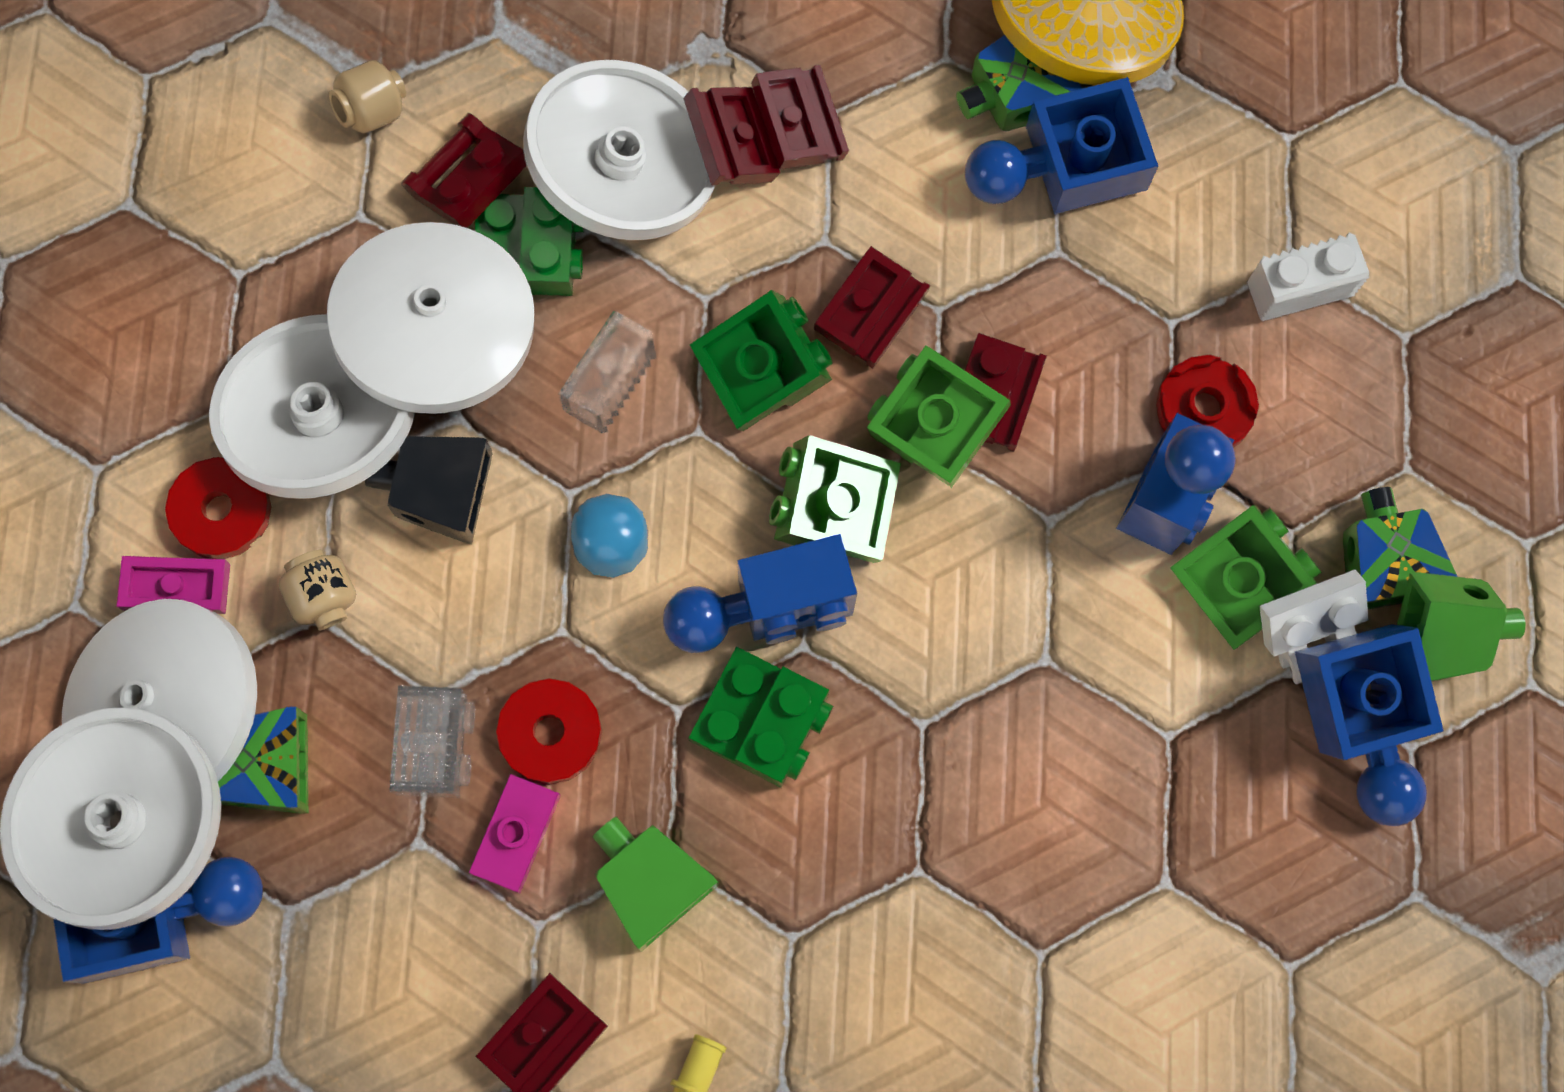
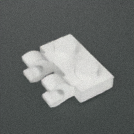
[1260,570,1368,685]

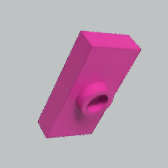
[116,556,230,614]
[469,774,561,894]

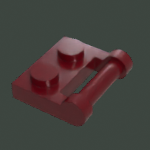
[401,113,527,228]

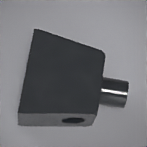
[365,436,493,544]

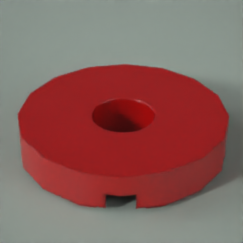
[1156,355,1259,447]
[165,457,272,559]
[496,678,602,784]

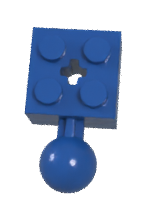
[965,77,1158,214]
[1116,413,1235,555]
[663,534,857,653]
[1295,624,1444,826]
[53,857,263,984]

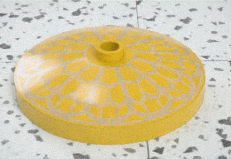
[992,0,1184,86]

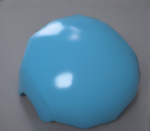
[571,494,648,578]

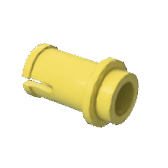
[670,1034,727,1092]

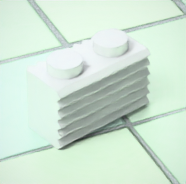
[1247,232,1369,321]

